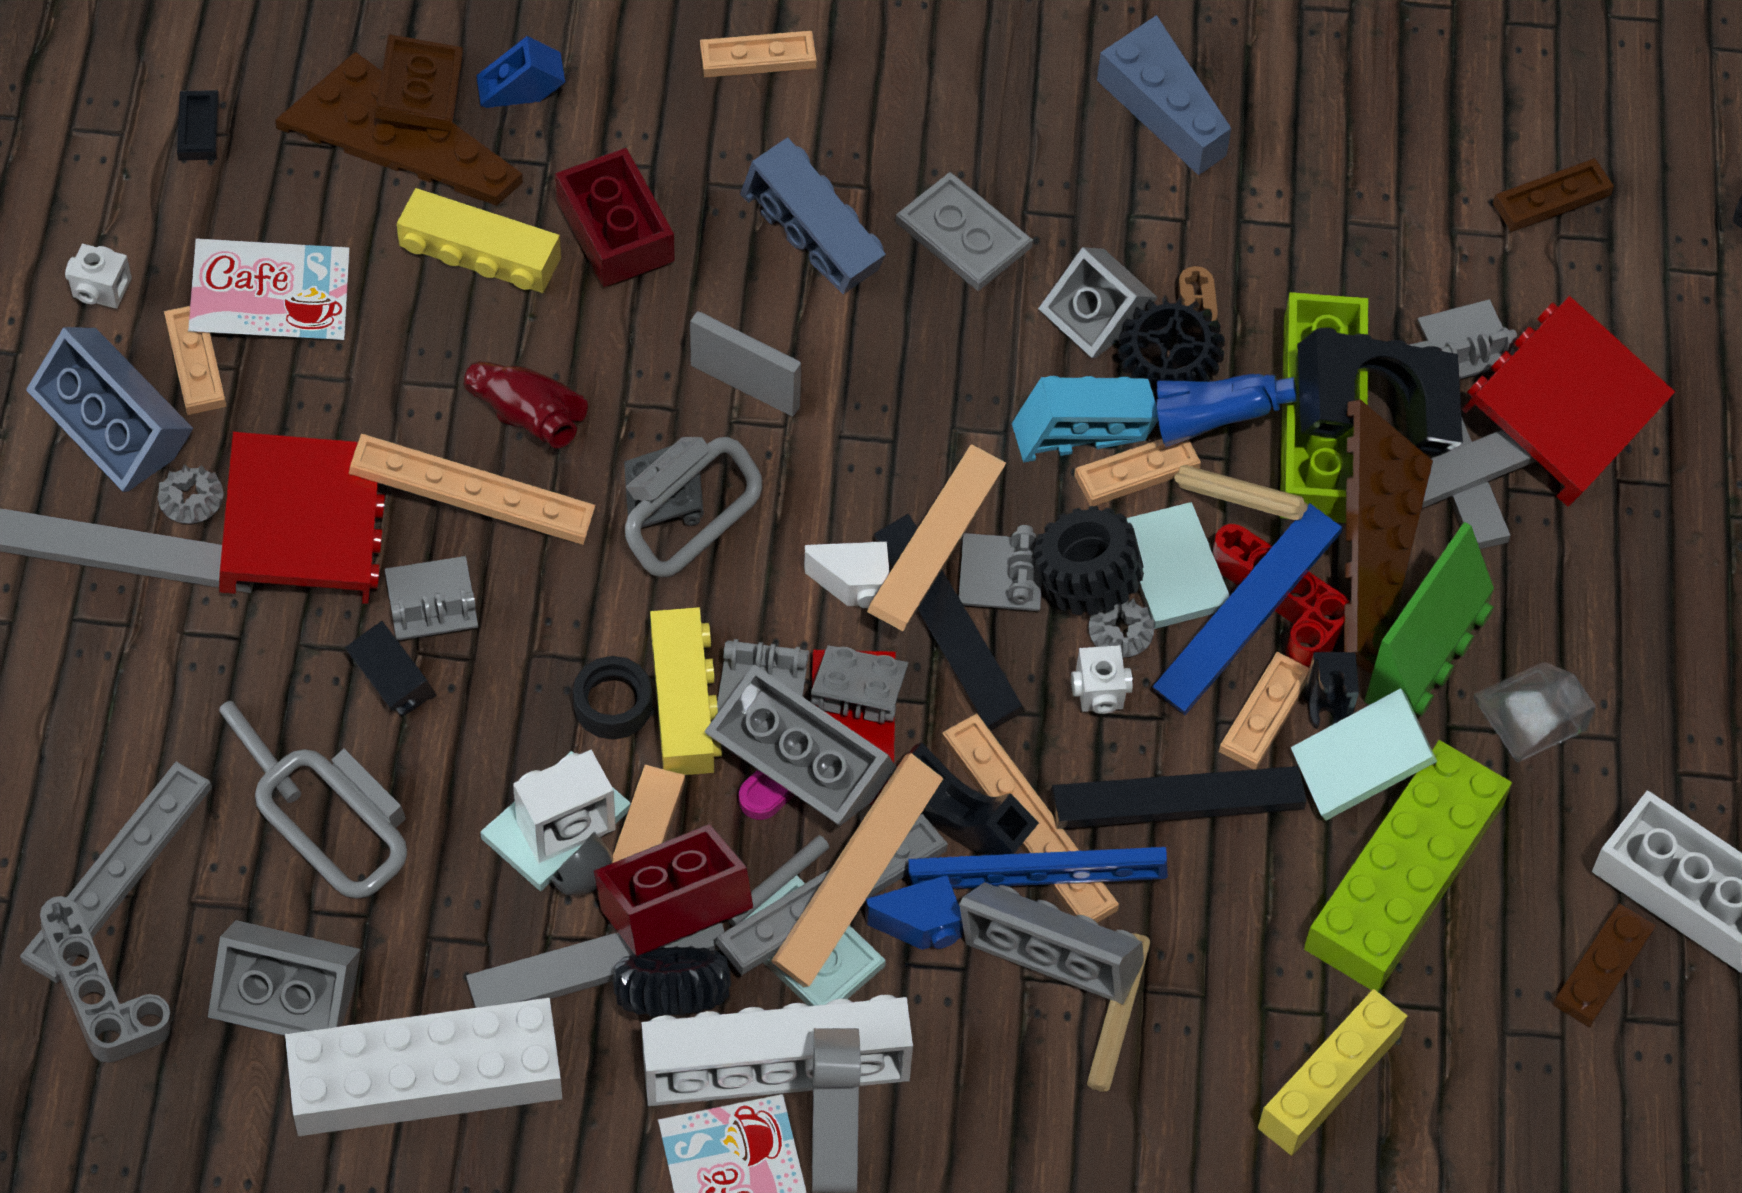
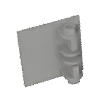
[1417,299,1518,379]
[959,525,1042,611]
[385,556,478,641]
[717,639,809,712]
[811,645,908,724]

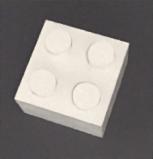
[513,749,616,864]

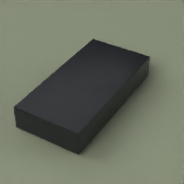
[177,90,220,161]

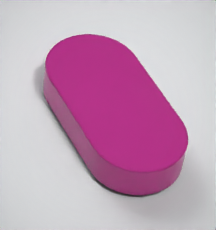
[739,770,795,820]

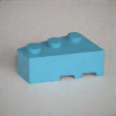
[1012,376,1159,463]

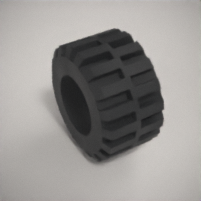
[1034,506,1144,615]

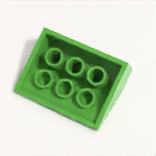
[1364,522,1494,717]

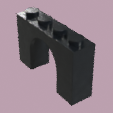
[1297,328,1463,456]

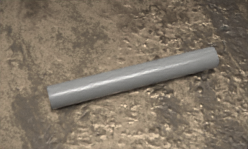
[219,701,301,803]
[727,835,830,927]

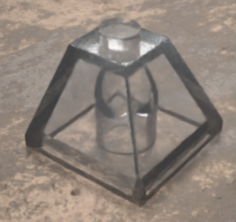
[1473,662,1596,763]

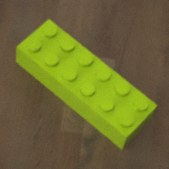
[1280,292,1368,523]
[1304,740,1512,992]

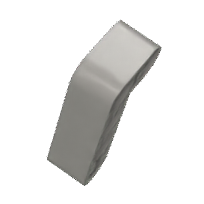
[40,896,171,1063]
[812,1028,861,1193]

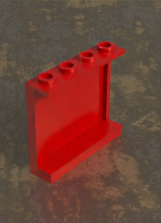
[1462,295,1675,507]
[219,431,385,604]

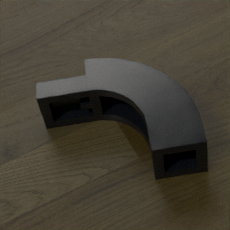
[890,743,1039,855]

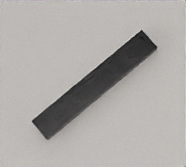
[874,513,1026,731]
[1050,766,1307,829]

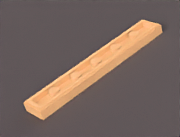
[348,433,595,545]
[867,444,1006,631]
[942,713,1119,923]
[771,753,943,987]

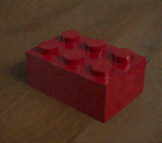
[555,148,675,288]
[594,824,753,956]

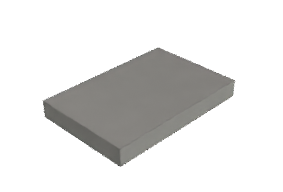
[896,172,1033,291]
[690,311,801,417]

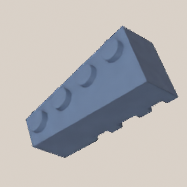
[1097,15,1231,175]
[740,137,886,294]

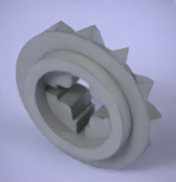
[157,464,223,524]
[1089,598,1155,657]

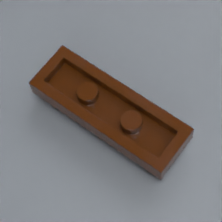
[1493,158,1614,232]
[1553,903,1656,1028]

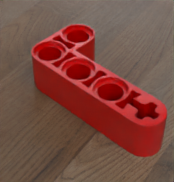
[1212,524,1349,668]

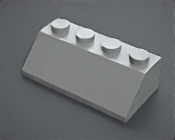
[704,664,896,826]
[959,882,1144,1004]

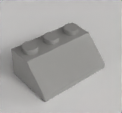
[208,920,361,1035]

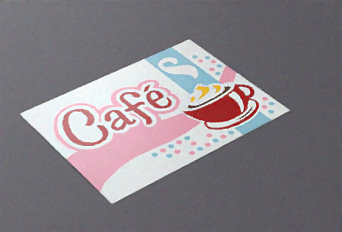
[188,239,349,340]
[658,1094,806,1193]

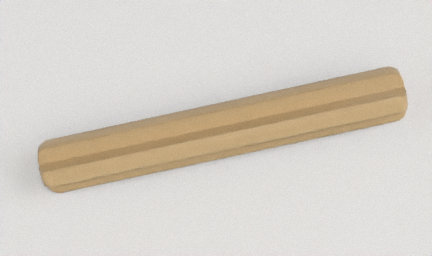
[1174,465,1308,520]
[1087,933,1150,1092]

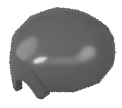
[551,832,613,897]

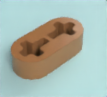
[1177,266,1218,337]

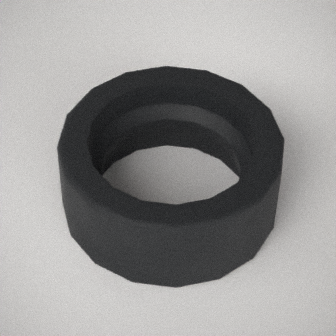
[573,656,653,740]

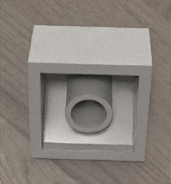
[1038,247,1158,358]

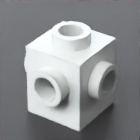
[65,244,132,309]
[1071,645,1133,714]

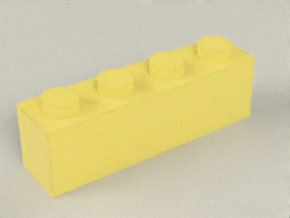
[397,188,561,293]
[650,607,722,775]
[1258,989,1408,1156]

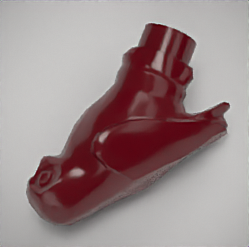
[463,361,588,448]

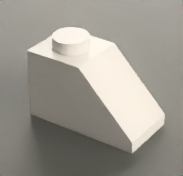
[804,542,889,608]

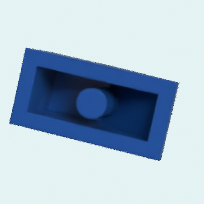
[476,36,565,108]
[865,875,963,950]

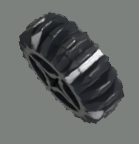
[1118,295,1225,390]
[613,945,731,1017]

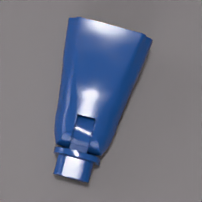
[1157,374,1297,447]

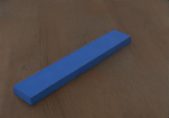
[1153,503,1342,715]
[908,847,1168,889]

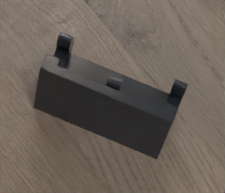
[345,621,437,716]
[1303,652,1359,729]

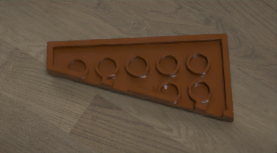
[275,52,523,206]
[1344,399,1433,673]

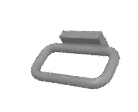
[625,437,762,578]
[255,749,407,899]

